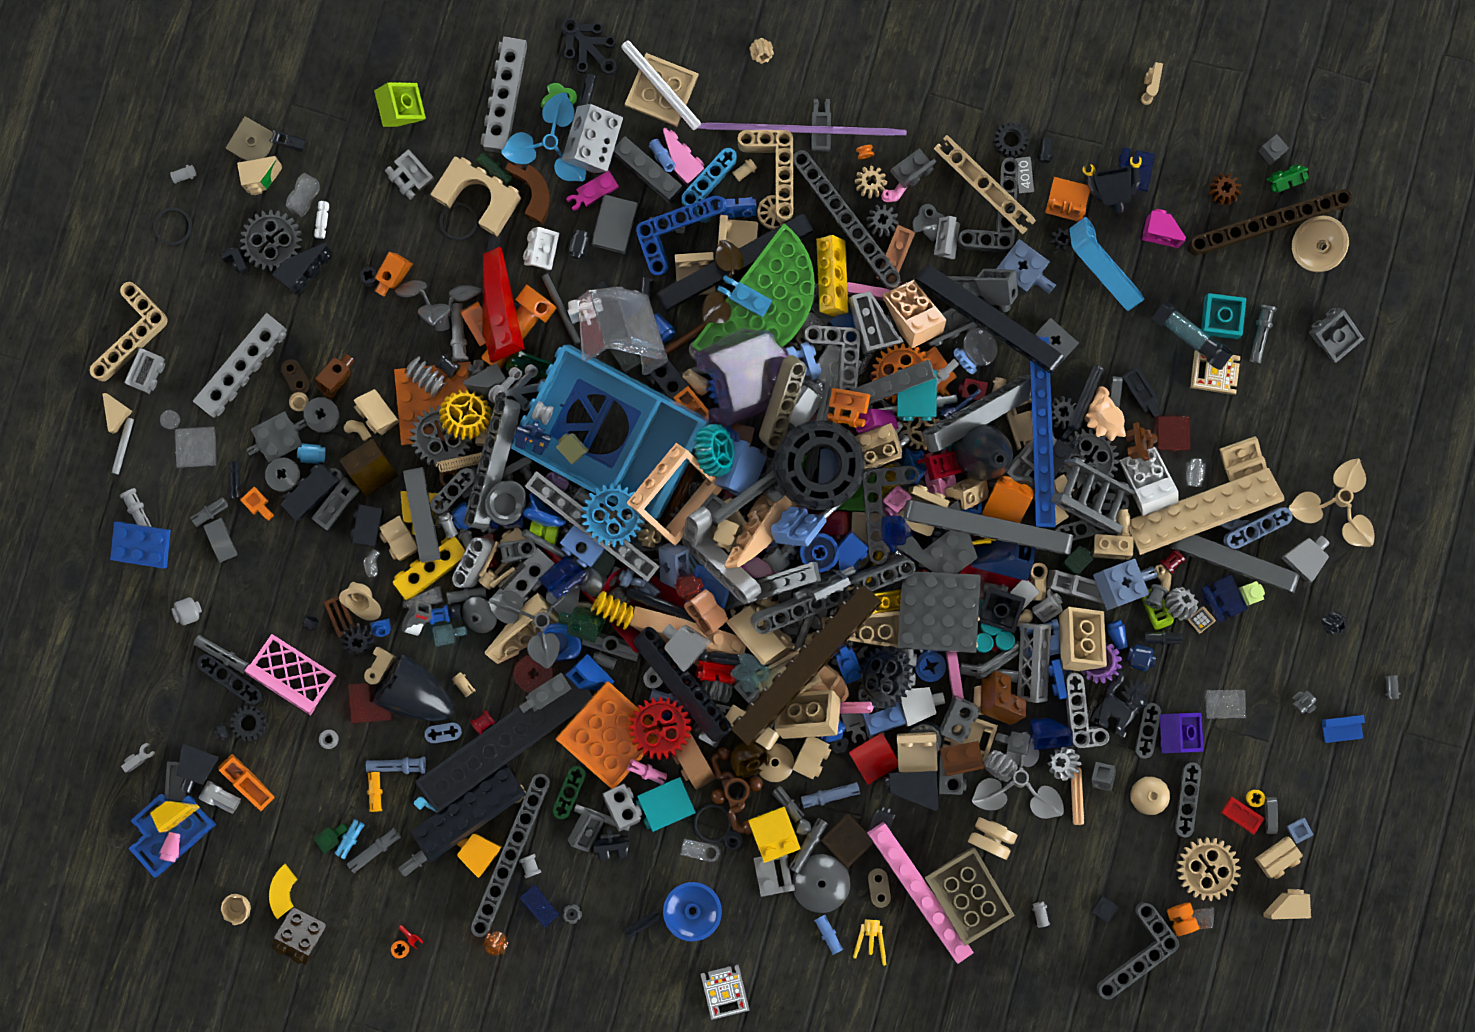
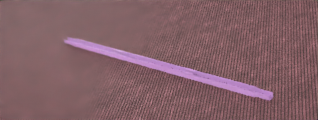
[697,123,907,136]

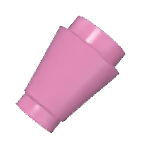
[159,832,180,862]

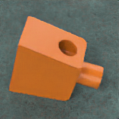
[375,252,413,296]

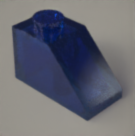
[1030,718,1073,750]

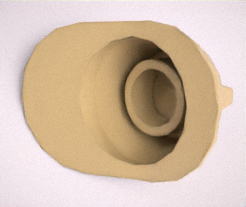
[339,582,381,620]

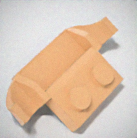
[787,650,849,702]

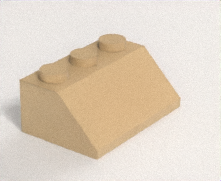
[726,605,795,665]
[1059,607,1107,671]

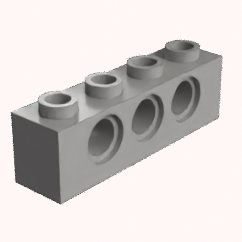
[488,548,555,604]

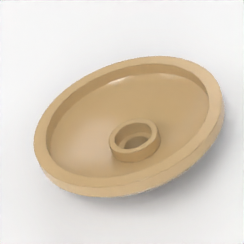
[1292,216,1349,272]

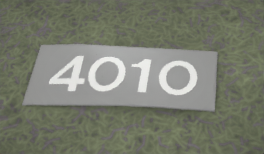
[1015,157,1034,193]

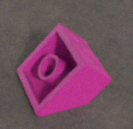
[1142,209,1186,248]

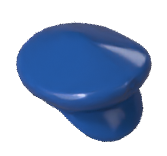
[522,493,566,527]
[538,623,581,661]

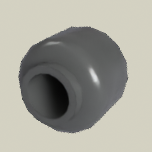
[578,568,607,597]

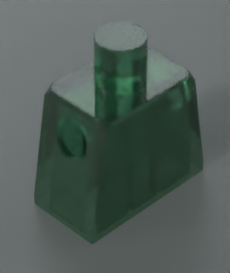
[558,607,605,643]

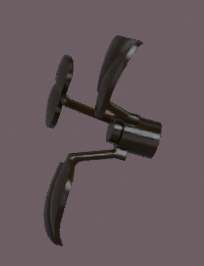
[702,240,743,324]

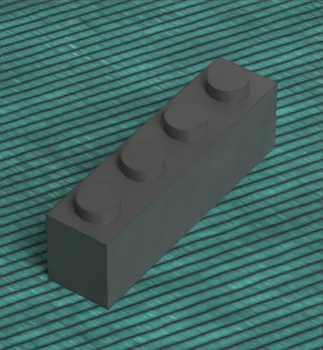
[613,136,682,204]

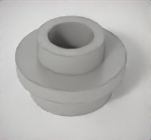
[319,730,339,749]

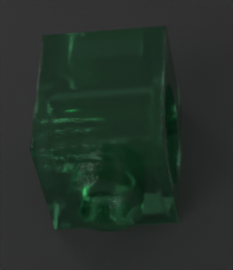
[1061,546,1093,575]

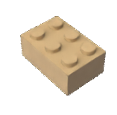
[774,690,841,739]

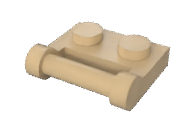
[1141,62,1163,105]

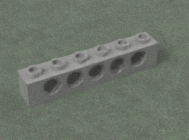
[481,37,527,154]
[193,313,287,418]

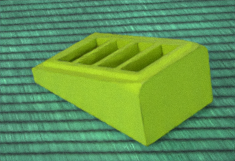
[1141,589,1174,631]

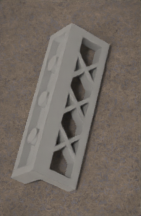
[1017,623,1051,703]

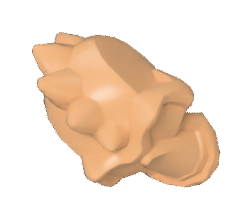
[1084,387,1126,441]

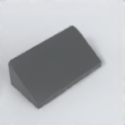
[568,808,605,852]

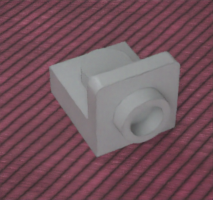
[1032,589,1063,623]

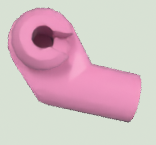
[881,183,907,202]

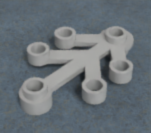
[488,364,546,411]

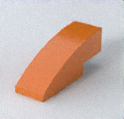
[218,754,275,811]

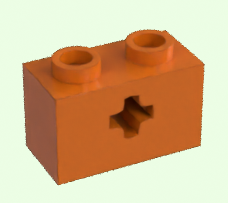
[673,386,713,419]

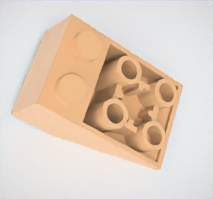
[882,280,946,348]

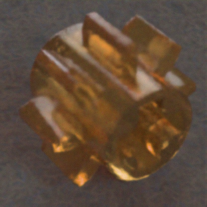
[483,931,509,956]

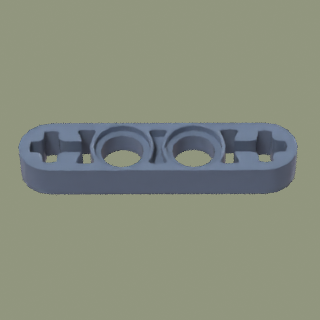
[1224,507,1292,549]

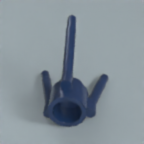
[939,390,981,421]

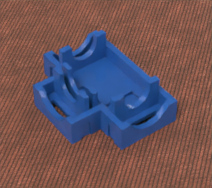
[129,794,216,878]

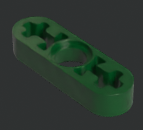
[553,766,586,819]

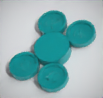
[976,599,1015,653]

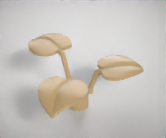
[1289,458,1374,547]

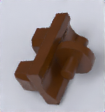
[1125,422,1158,461]

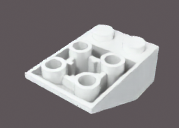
[1120,447,1179,517]

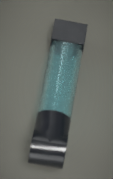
[1151,301,1233,370]

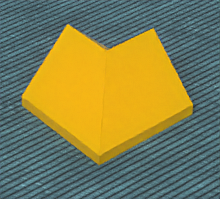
[150,801,200,832]

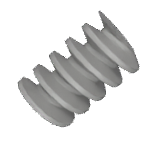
[404,356,446,398]

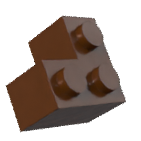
[981,671,1026,725]

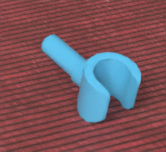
[414,797,436,812]

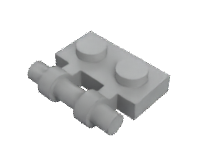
[385,149,434,199]

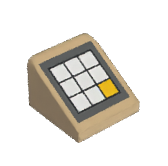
[1187,606,1216,634]

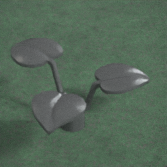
[394,280,483,331]
[489,583,580,669]

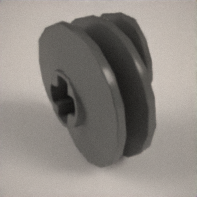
[304,397,340,433]
[265,458,300,492]

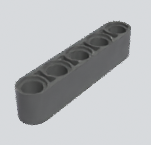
[403,467,441,563]

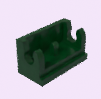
[505,351,552,381]

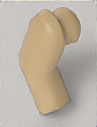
[1154,565,1171,593]

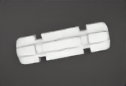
[314,201,329,239]

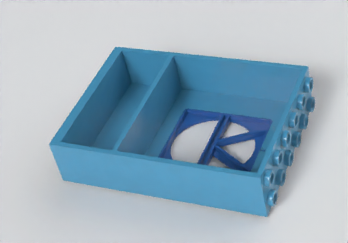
[511,345,712,522]

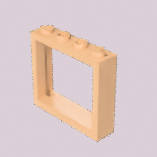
[627,443,723,546]

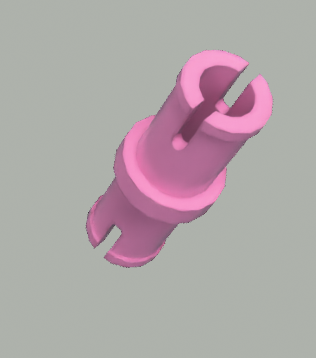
[627,759,667,785]

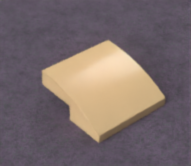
[1219,437,1267,482]

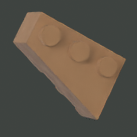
[667,723,716,790]

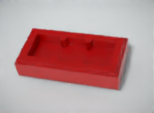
[1221,797,1265,835]

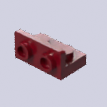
[917,448,962,481]

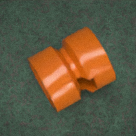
[1166,902,1200,936]

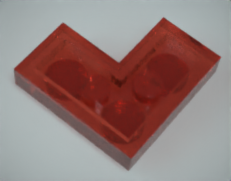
[349,683,391,723]

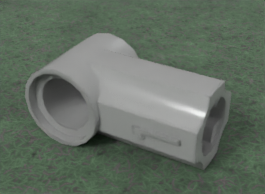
[199,780,241,814]

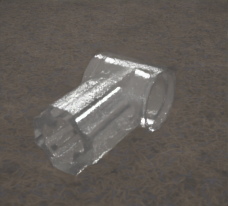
[681,839,720,862]

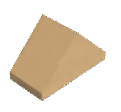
[103,393,132,434]

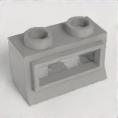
[124,348,165,394]

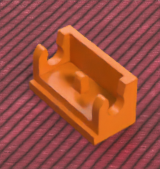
[460,301,486,346]

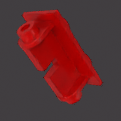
[695,661,737,684]

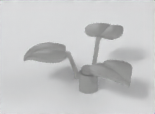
[972,732,1064,819]

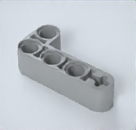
[1064,671,1109,748]

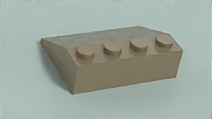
[925,848,1015,946]

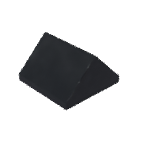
[978,587,1026,633]

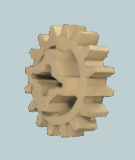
[903,417,940,451]

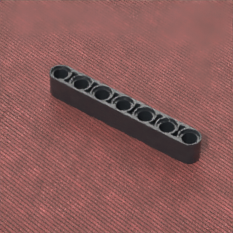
[633,627,732,742]

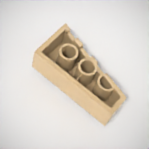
[822,610,900,648]

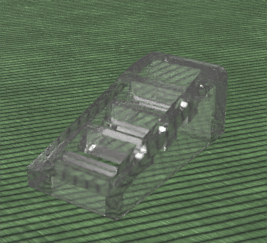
[402,586,443,609]

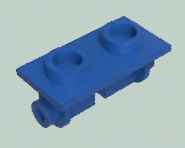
[718,197,757,219]

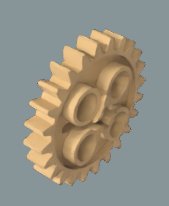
[1176,837,1241,901]

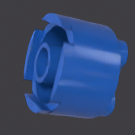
[799,533,839,572]

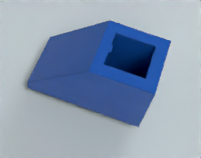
[838,530,869,570]
[566,654,614,691]

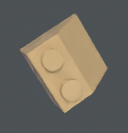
[1263,889,1311,919]

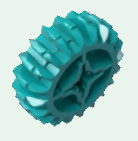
[694,424,735,477]

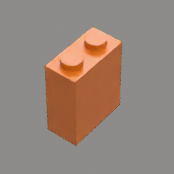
[981,475,1035,523]

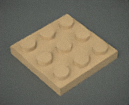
[625,53,699,127]

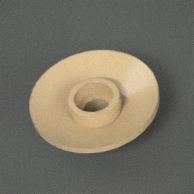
[759,743,794,782]

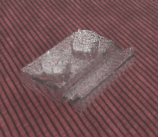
[1205,690,1246,719]

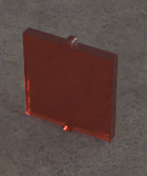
[1158,415,1190,452]

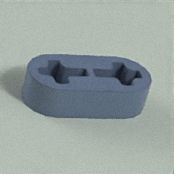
[425,723,462,743]

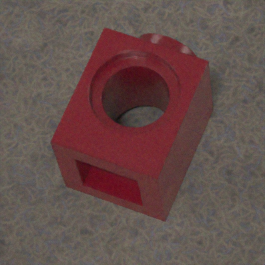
[958,378,988,402]

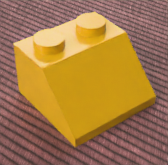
[748,806,801,863]

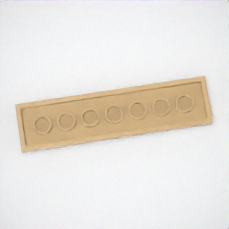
[1129,468,1284,555]

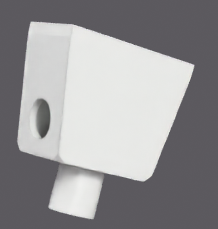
[901,687,945,726]

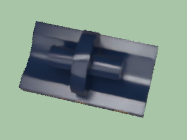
[514,421,552,455]

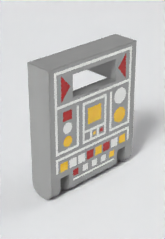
[701,965,750,1020]

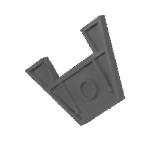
[896,500,977,574]

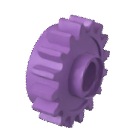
[1081,641,1122,684]

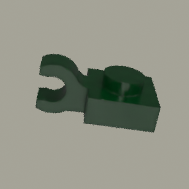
[313,823,348,854]

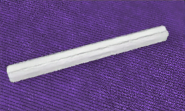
[621,41,701,130]

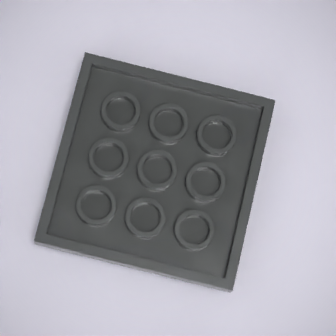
[898,572,981,653]

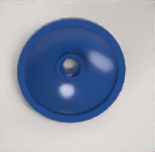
[663,882,722,941]

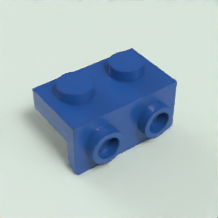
[1048,658,1076,699]

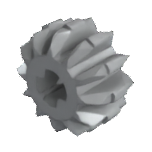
[1165,587,1198,621]
[1047,747,1082,781]
[983,750,1018,782]

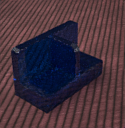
[881,515,912,552]

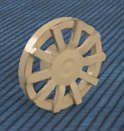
[757,195,787,230]

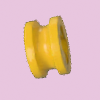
[1246,790,1265,807]

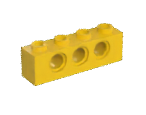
[817,235,848,317]
[393,536,466,601]

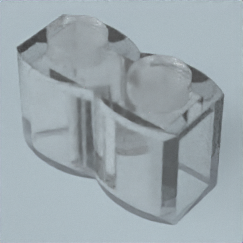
[286,173,320,217]

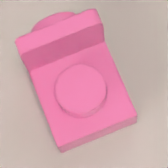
[882,485,912,519]

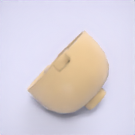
[1130,777,1170,815]

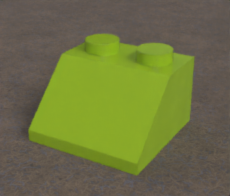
[374,83,426,127]

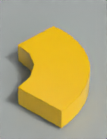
[269,864,297,919]

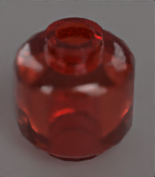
[674,573,704,601]

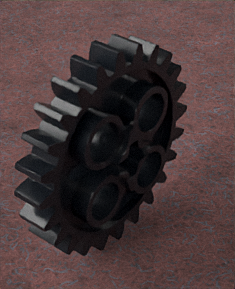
[858,645,914,709]

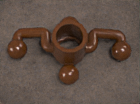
[710,746,763,835]

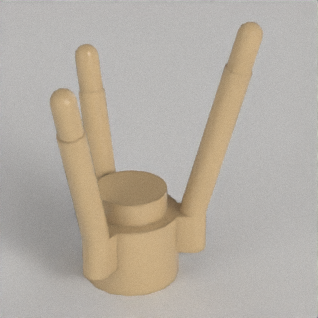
[478,541,515,590]

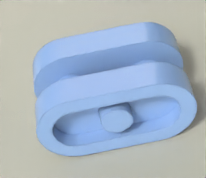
[785,342,821,383]

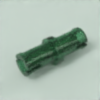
[476,152,513,186]

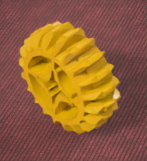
[439,389,491,440]

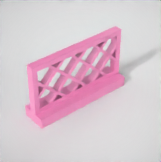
[245,634,336,716]

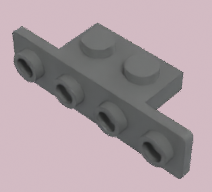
[925,307,977,347]

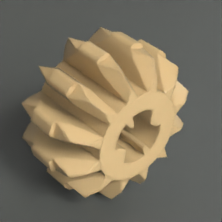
[855,166,887,199]

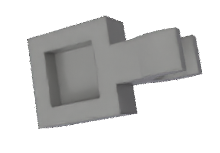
[121,743,155,773]

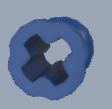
[430,605,450,625]

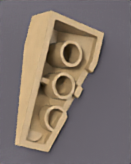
[485,593,566,664]

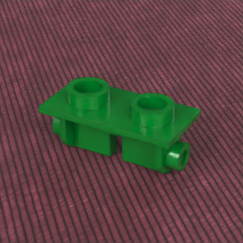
[1267,164,1309,193]

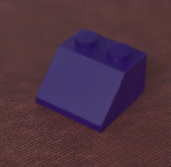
[1159,713,1204,753]

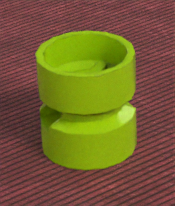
[530,521,560,545]

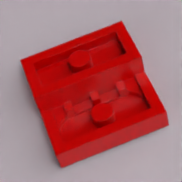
[848,732,899,785]

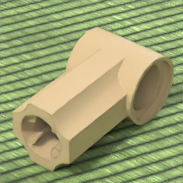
[1029,563,1048,600]

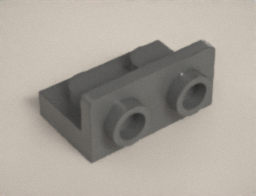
[890,148,937,189]

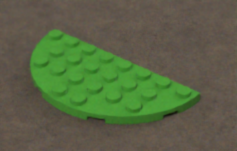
[691,223,815,362]

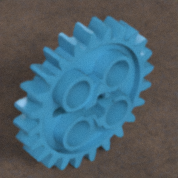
[581,483,644,547]

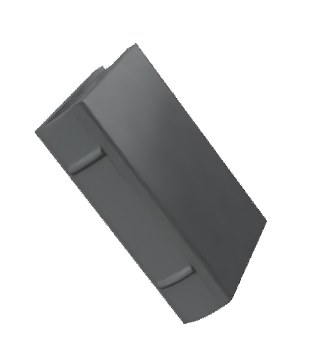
[591,195,638,254]

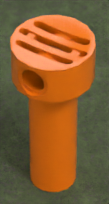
[481,284,557,370]

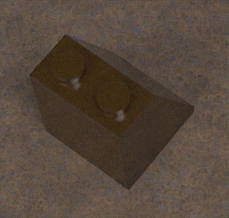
[340,439,399,497]

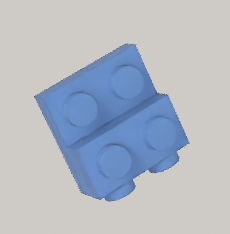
[771,506,827,547]

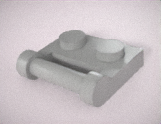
[754,854,795,897]

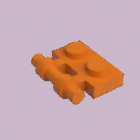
[827,388,870,428]

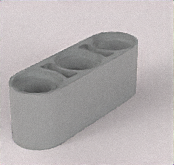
[452,538,495,588]

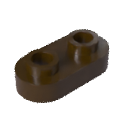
[281,359,311,394]

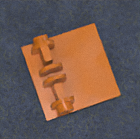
[1045,177,1090,222]

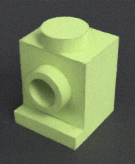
[1238,581,1265,606]

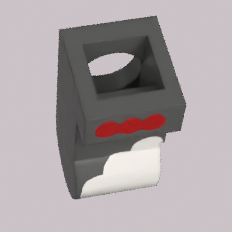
[402,599,432,636]

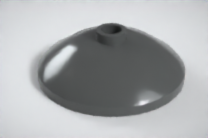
[792,854,850,913]

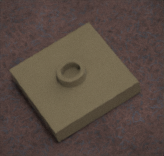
[226,116,274,161]

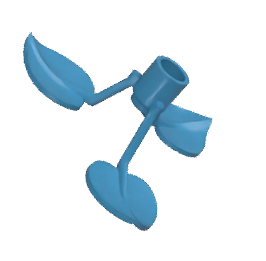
[502,92,586,181]

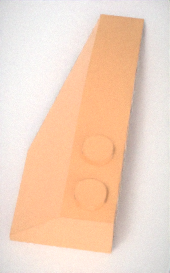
[724,494,797,569]
[629,606,746,674]

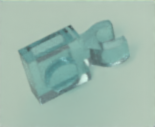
[432,624,468,647]

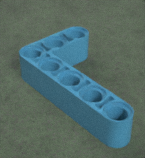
[1070,217,1144,311]

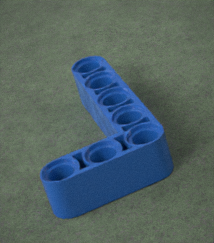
[636,196,727,275]

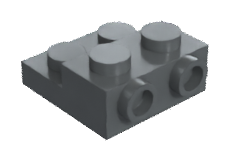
[1309,308,1364,363]

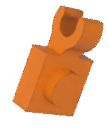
[241,487,274,521]

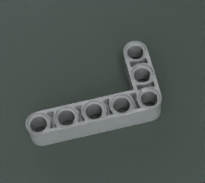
[803,325,860,414]
[682,507,761,604]

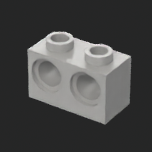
[602,784,642,831]

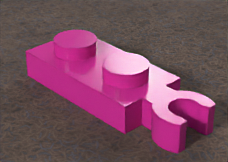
[567,170,619,211]

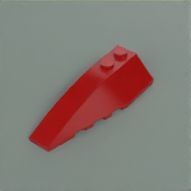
[483,247,525,363]

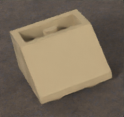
[354,389,399,436]
[855,423,902,471]

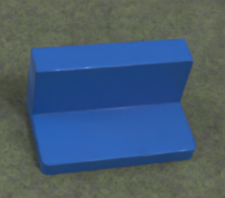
[1321,715,1365,743]

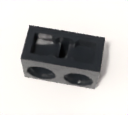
[647,356,689,400]

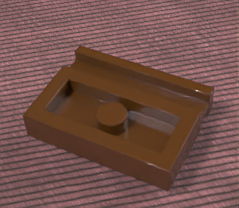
[940,741,984,776]

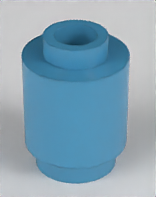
[297,443,326,464]

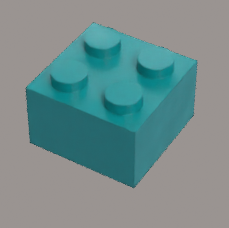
[1200,293,1246,339]

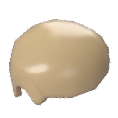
[221,894,251,925]

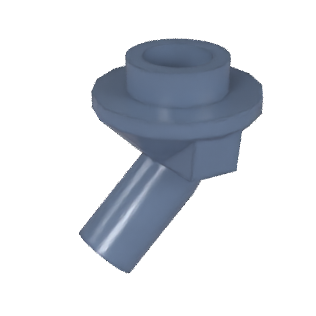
[618,568,646,588]

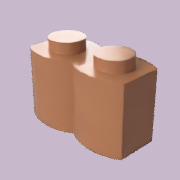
[684,589,728,636]

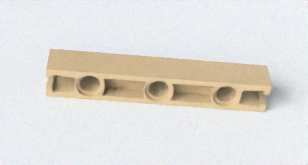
[934,135,1036,234]

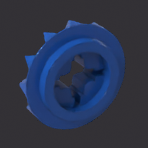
[915,651,946,682]

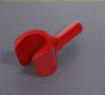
[398,925,423,949]

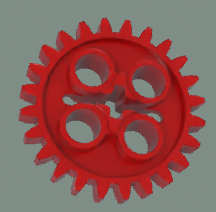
[628,696,692,760]

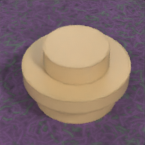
[289,392,309,411]

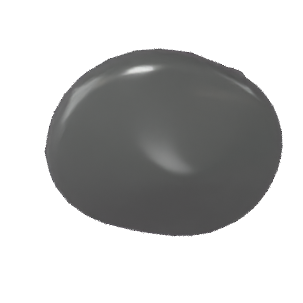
[484,481,527,525]

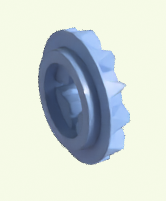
[954,348,977,374]

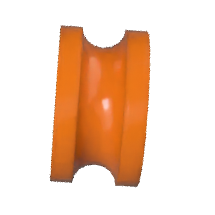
[856,145,874,159]
[391,940,409,958]

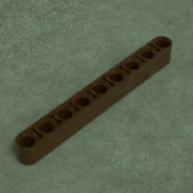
[1188,189,1352,256]

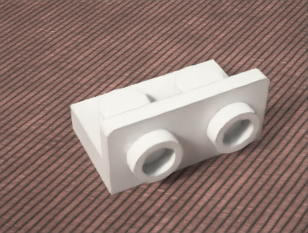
[523,227,559,270]

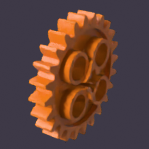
[871,343,933,405]

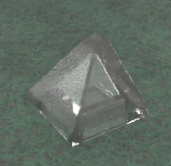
[1192,907,1214,929]

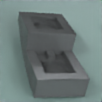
[204,518,238,562]

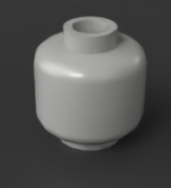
[171,597,202,625]

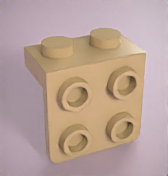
[896,484,950,536]

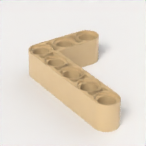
[738,130,793,224]
[90,282,167,381]

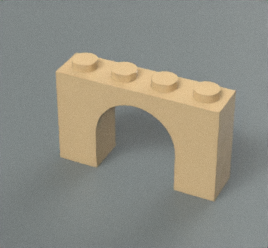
[431,157,521,237]

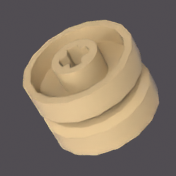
[968,817,1018,860]

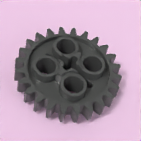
[240,210,303,272]
[410,405,472,467]
[1059,428,1119,490]

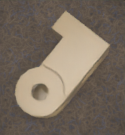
[364,647,396,684]

